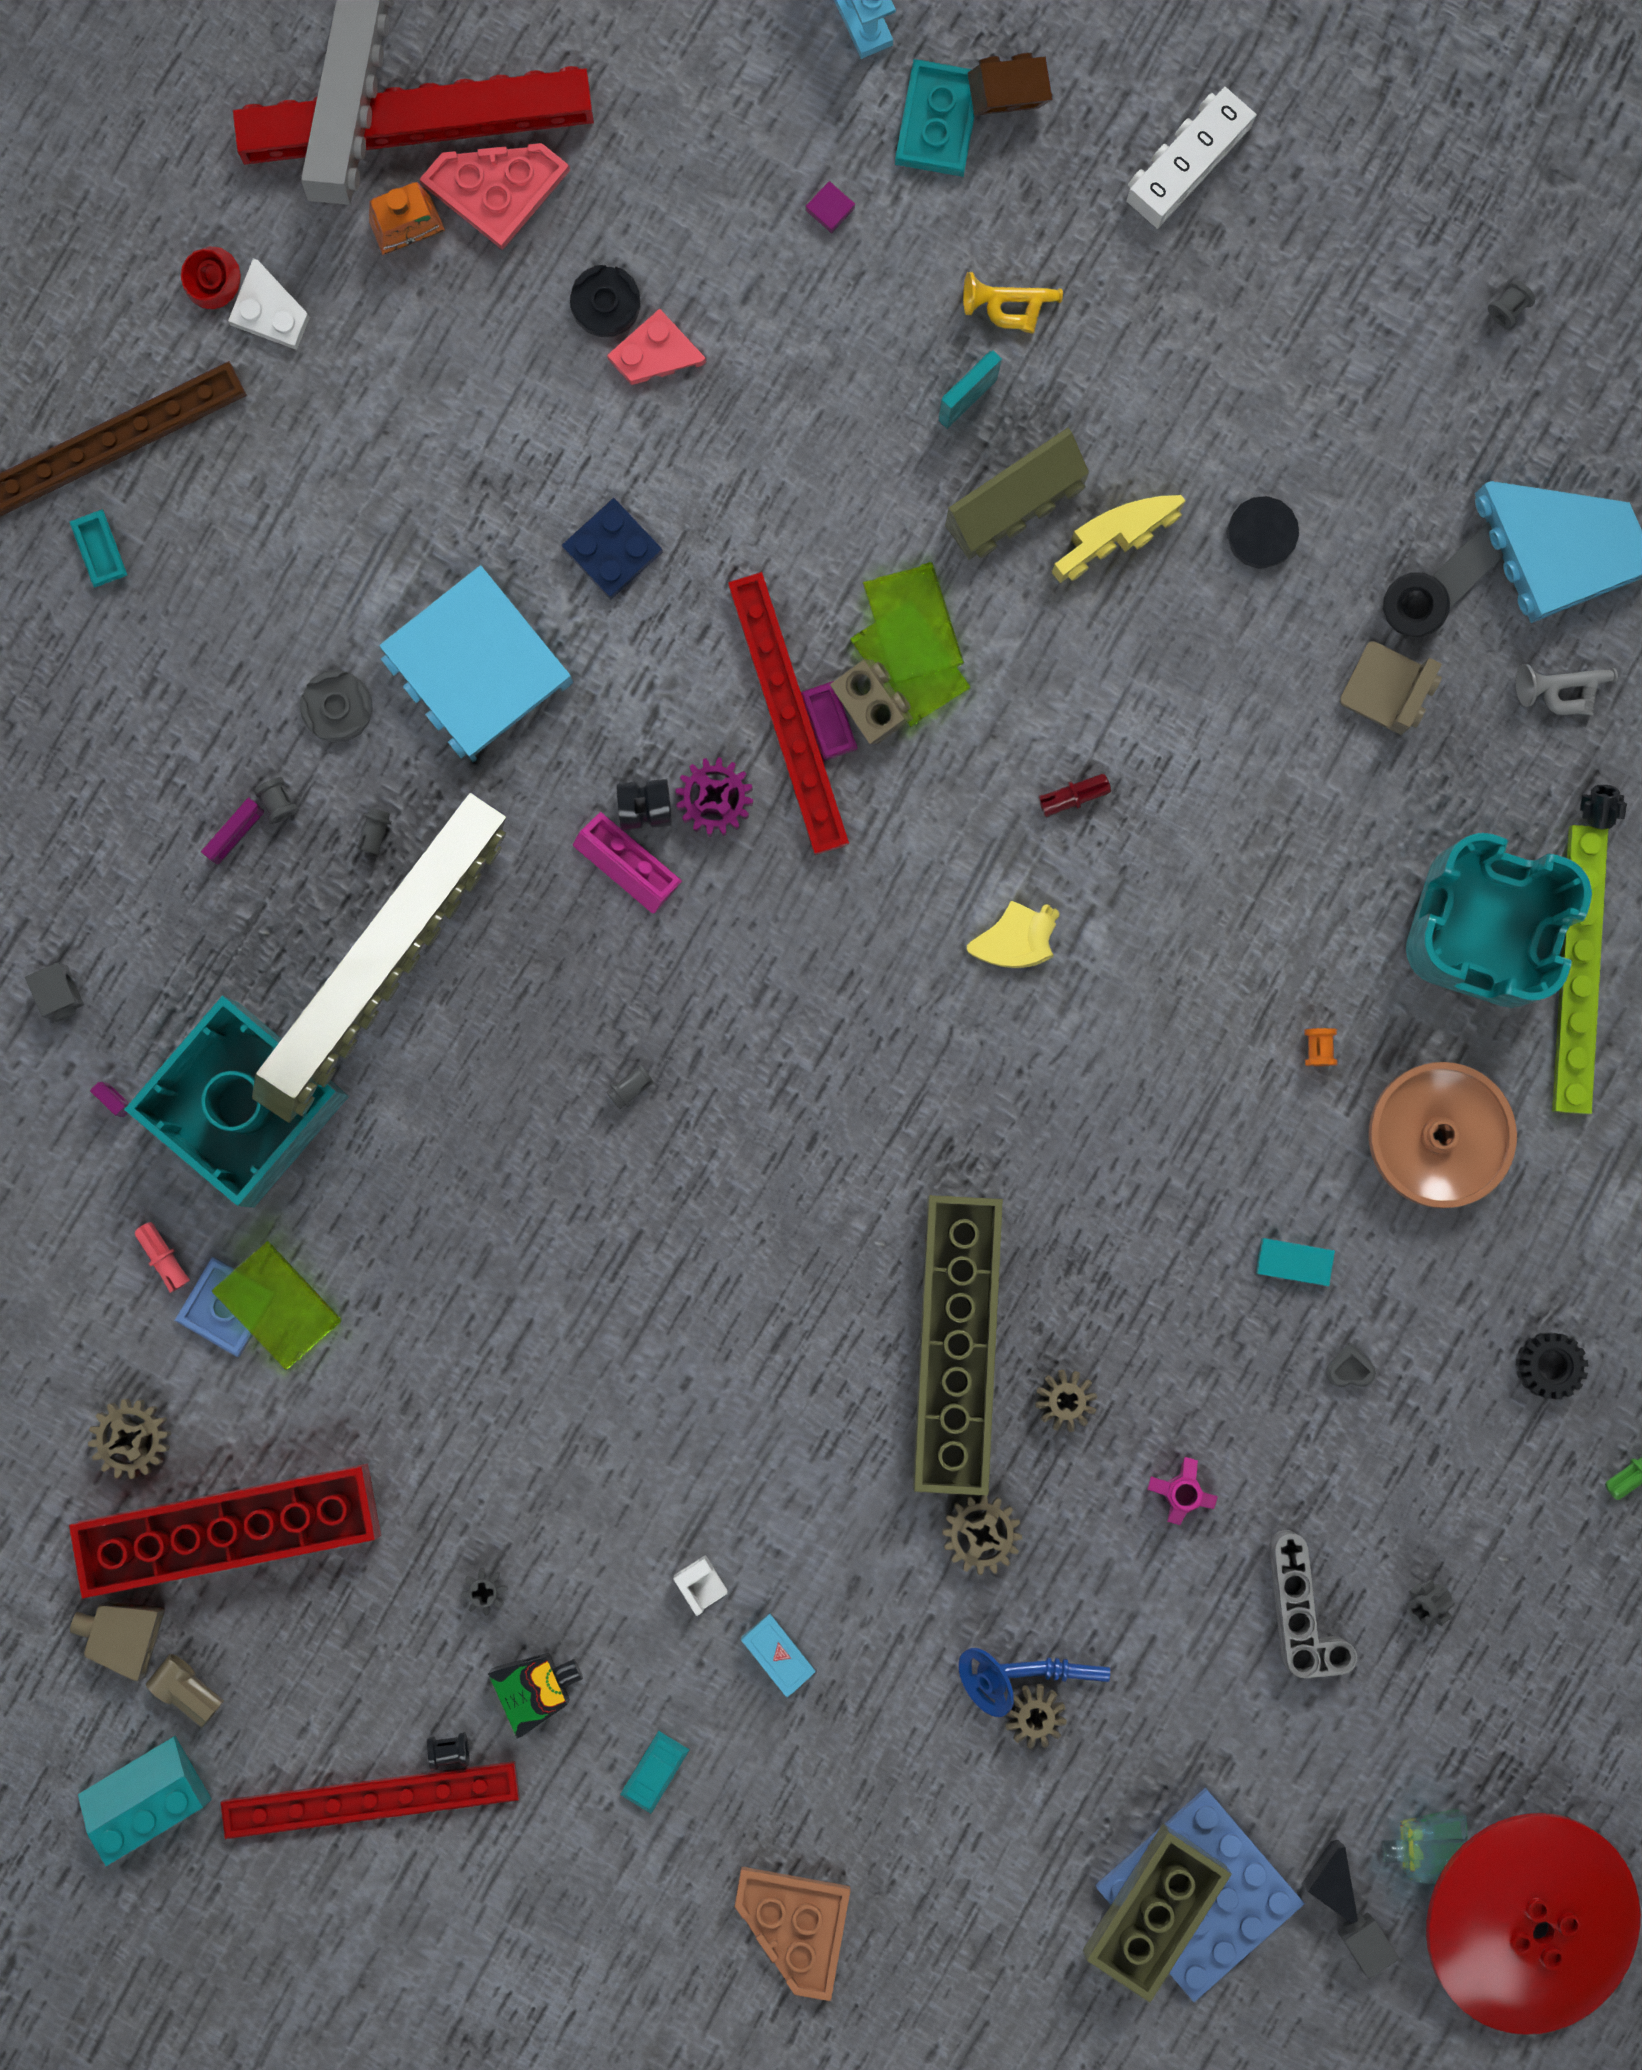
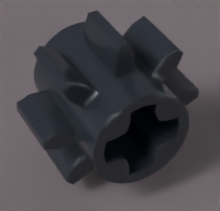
[1580,785,1627,829]

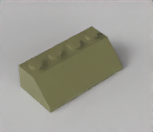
[945,427,1089,560]

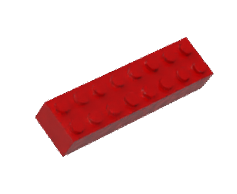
[69,1463,381,1599]

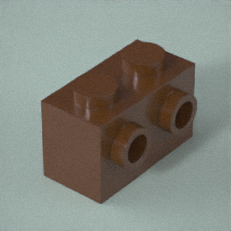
[967,53,1053,116]

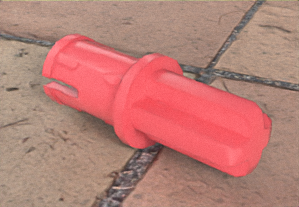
[135,1222,190,1293]

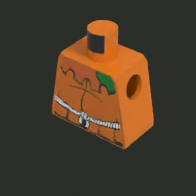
[369,182,445,255]

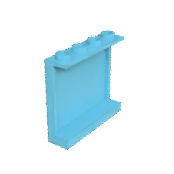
[379,565,574,762]

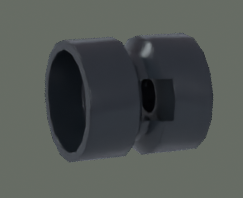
[617,779,672,830]

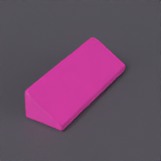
[573,812,682,913]

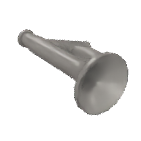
[1515,664,1618,716]

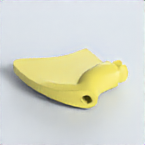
[967,901,1059,968]

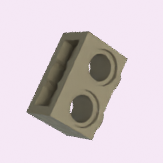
[830,659,913,744]

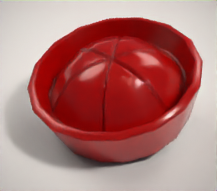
[181,246,241,310]

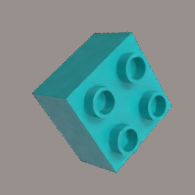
[124,995,349,1208]

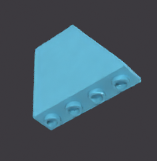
[1475,481,1642,623]

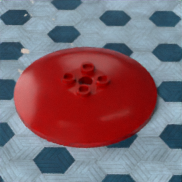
[1426,1813,1641,2035]

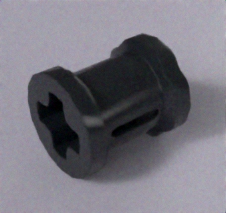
[427,1732,470,1771]

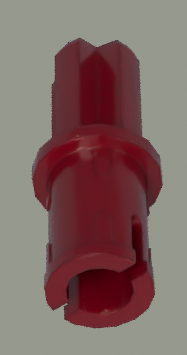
[1038,774,1111,818]

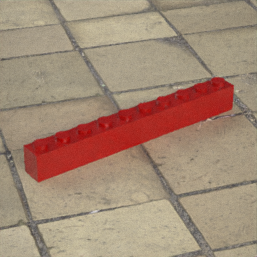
[233,66,594,165]

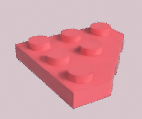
[419,143,570,250]

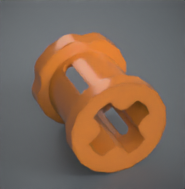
[1304,1028,1338,1067]

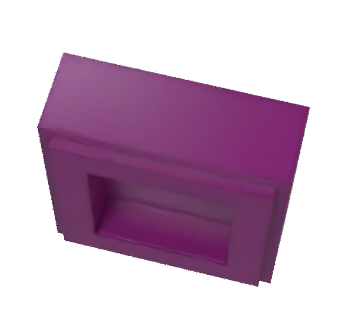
[805,181,855,234]
[90,1081,129,1117]

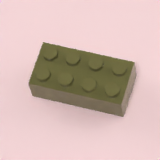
[1083,1823,1232,2003]

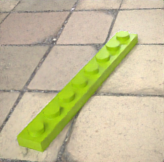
[1552,825,1608,1114]

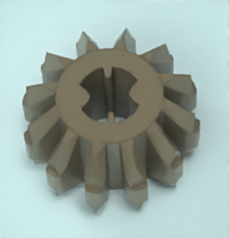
[1035,1369,1097,1432]
[1005,1684,1067,1749]

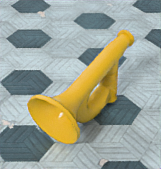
[963,272,1063,334]

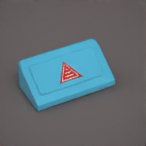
[741,1614,816,1697]

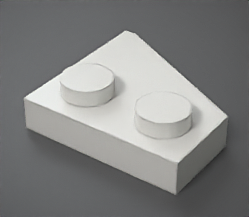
[228,259,310,350]

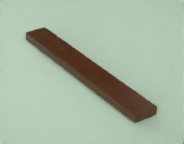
[0,361,247,517]

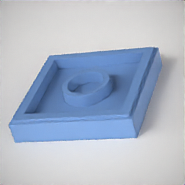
[174,1257,277,1357]

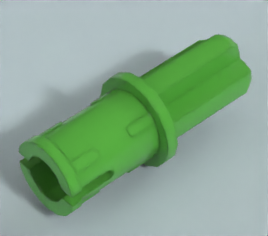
[1605,1457,1642,1500]

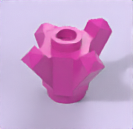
[1147,1457,1218,1525]

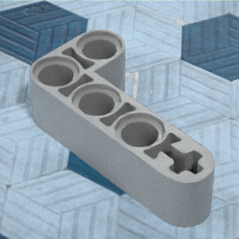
[1269,1530,1357,1678]

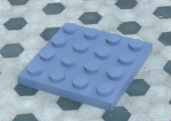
[1095,1787,1305,2002]

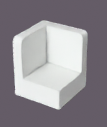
[673,1555,728,1616]

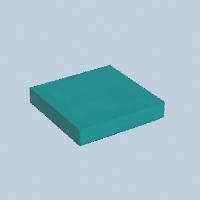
[938,350,1002,429]

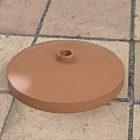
[1369,1062,1517,1208]

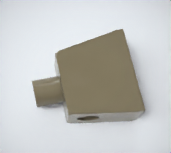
[70,1601,166,1681]

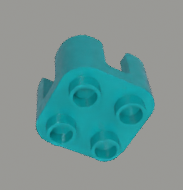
[1406,833,1592,1008]

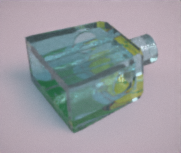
[1381,1809,1468,1884]

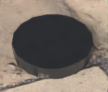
[570,265,641,337]
[1227,496,1299,569]

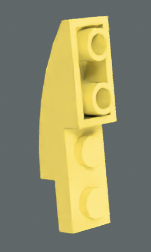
[1052,495,1186,583]

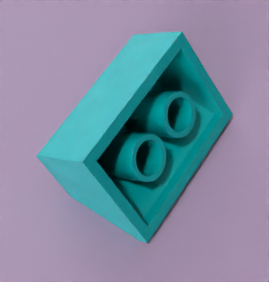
[78,1736,212,1866]

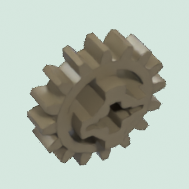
[88,1398,171,1479]
[942,1495,1022,1575]

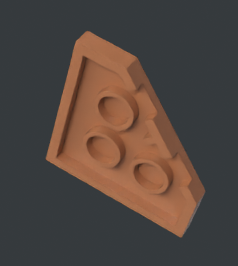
[735,1866,851,2001]

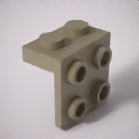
[1340,641,1442,735]

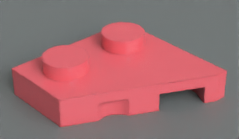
[607,309,706,385]

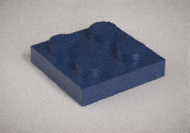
[561,498,663,600]

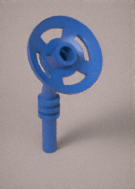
[959,1648,1110,1717]

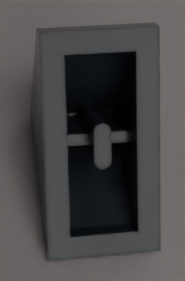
[1302,1840,1358,1923]

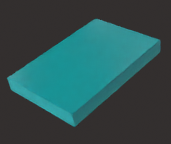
[894,59,975,177]

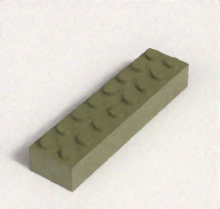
[913,1195,1003,1496]

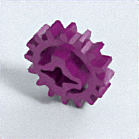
[675,757,753,837]

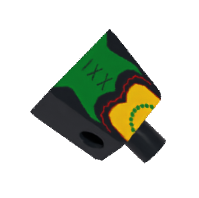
[488,1653,583,1738]

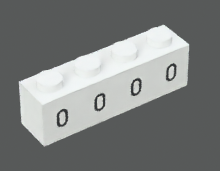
[1126,87,1257,229]

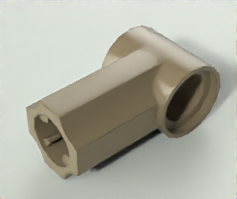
[146,1654,224,1727]

